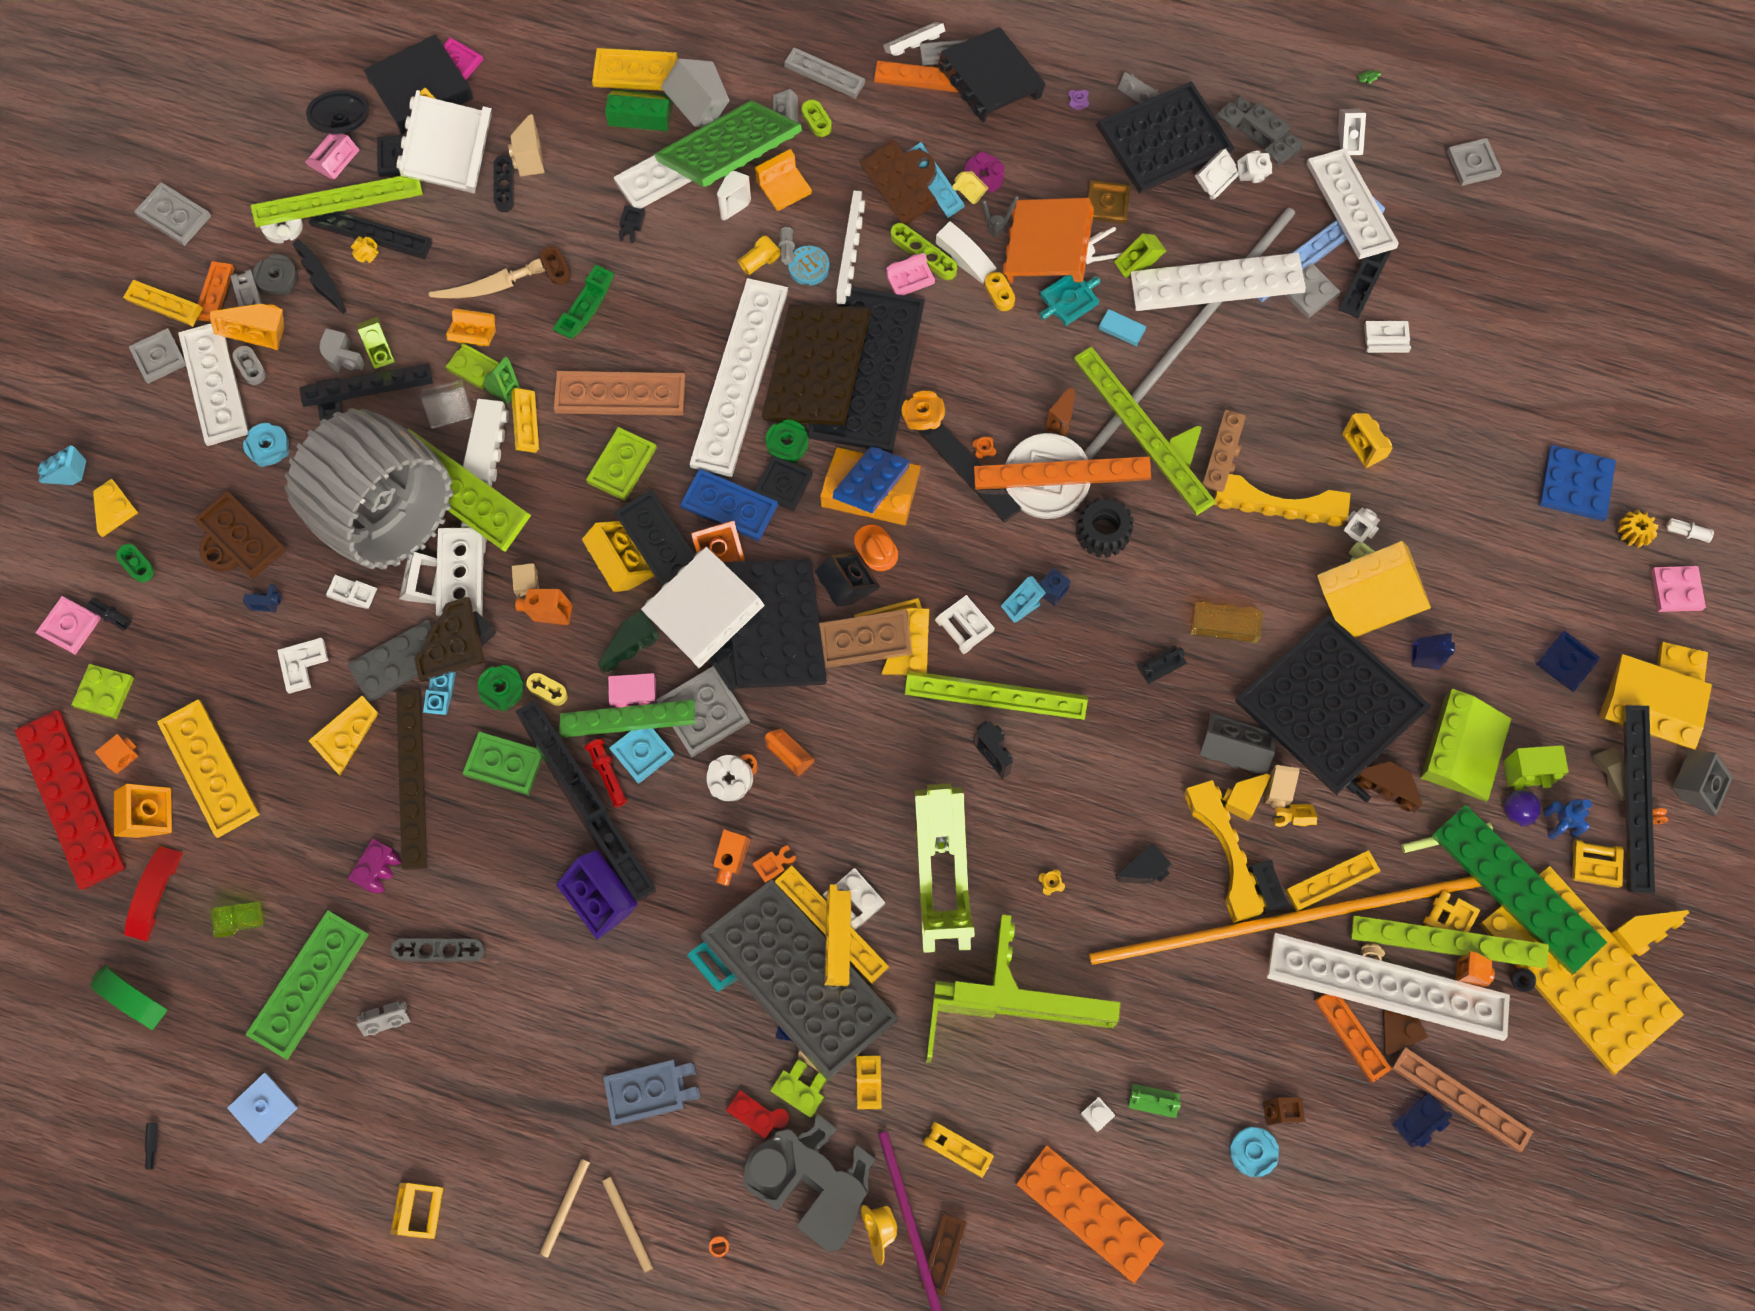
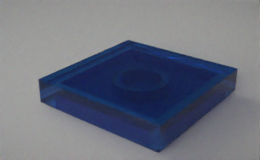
[1536,630,1601,692]

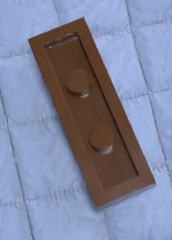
[920,1214,968,1297]

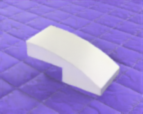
[326,575,377,609]

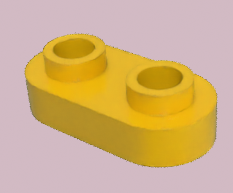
[985,272,1015,311]

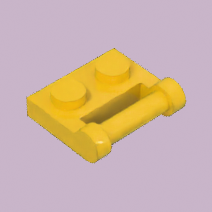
[1572,839,1624,888]

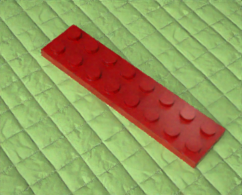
[15,710,126,890]

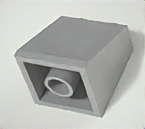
[661,58,730,127]

